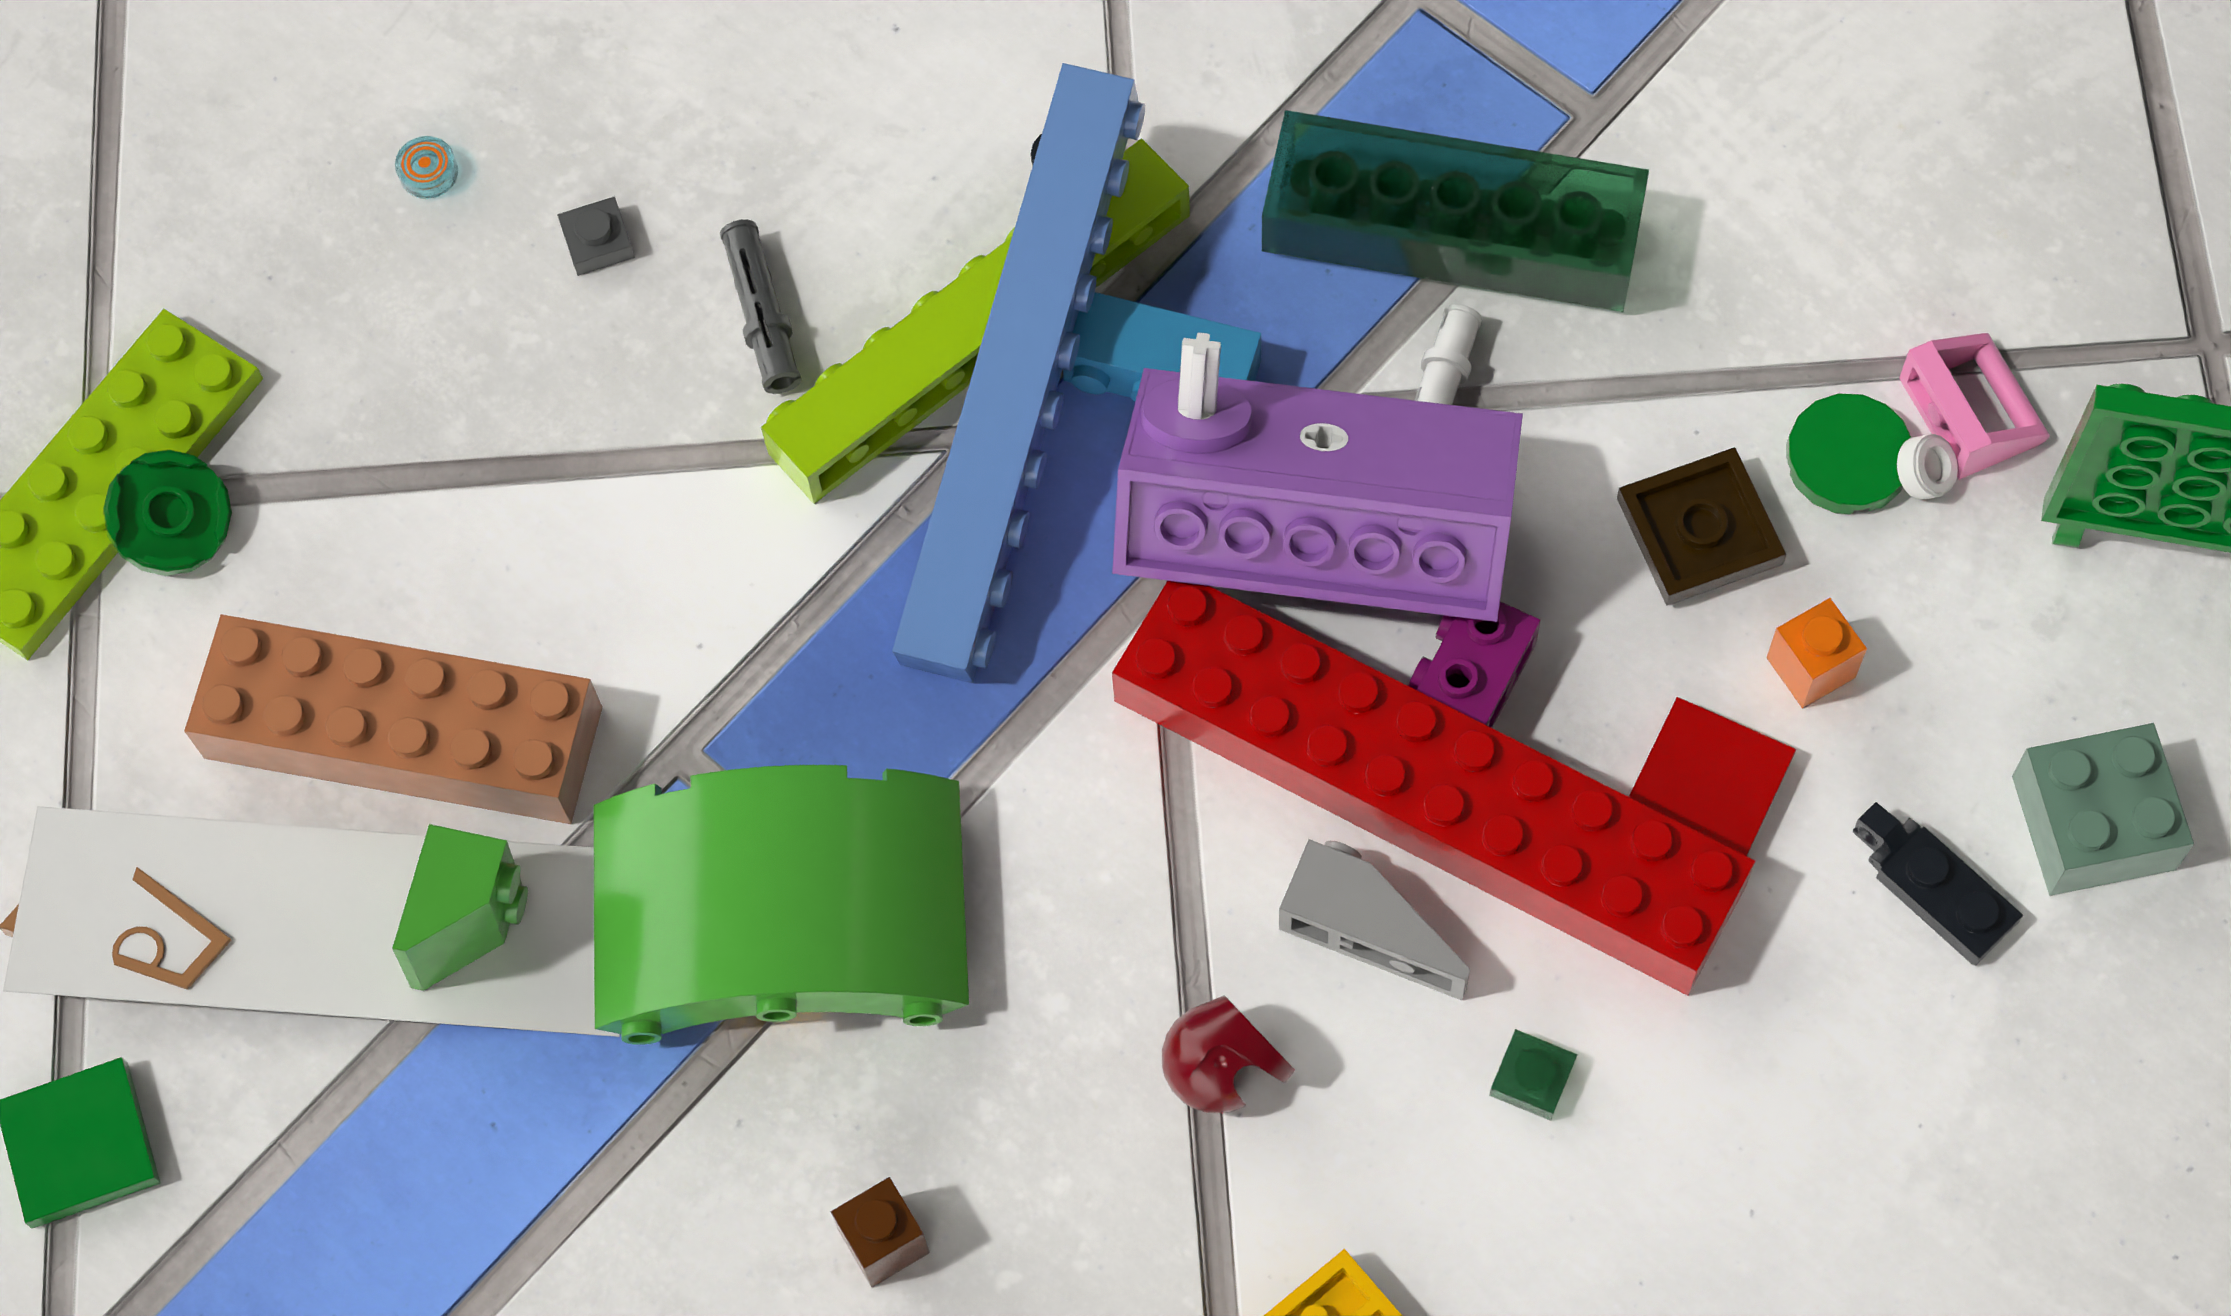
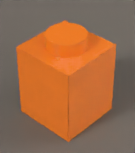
[1766,598,1867,708]

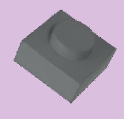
[557,196,635,276]

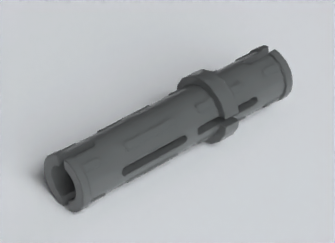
[720,219,802,394]

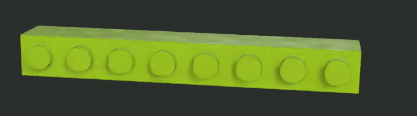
[761,138,1190,504]

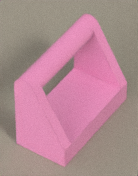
[1899,333,2050,480]

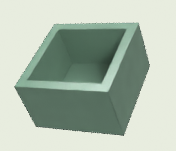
[2012,723,2194,896]

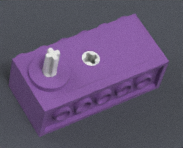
[1112,333,1523,622]

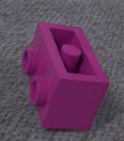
[1408,601,1541,728]

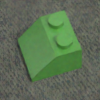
[392,824,528,991]

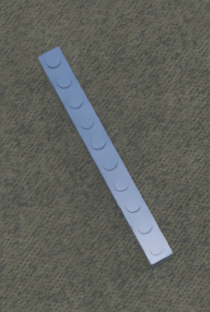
[892,63,1145,683]

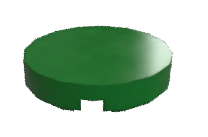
[1786,393,1911,514]
[103,450,232,576]

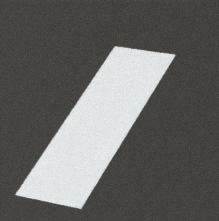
[3,806,620,1037]

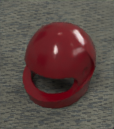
[1162,995,1295,1113]

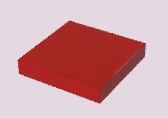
[1629,697,1796,856]

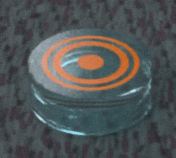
[395,136,458,199]

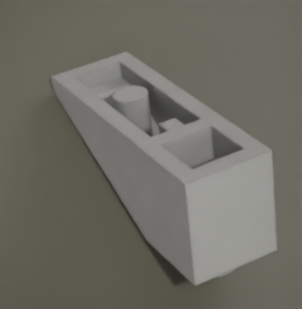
[1279,839,1470,1000]

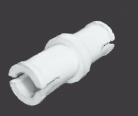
[1415,304,1482,405]

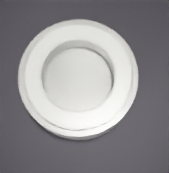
[1897,434,1958,499]

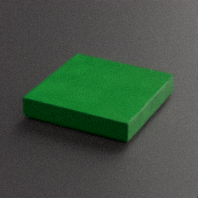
[0,1057,160,1229]

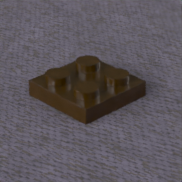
[1617,447,1787,606]

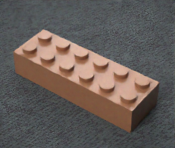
[184,614,603,824]

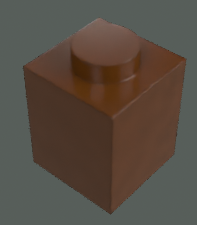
[830,1177,930,1287]

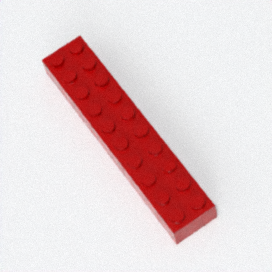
[1112,581,1756,996]

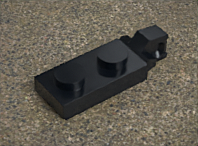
[1853,802,2023,966]

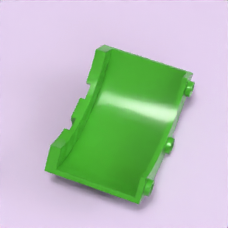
[594,765,969,1045]

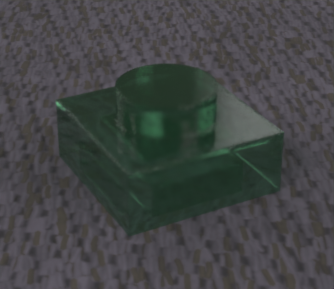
[1489,1029,1578,1121]

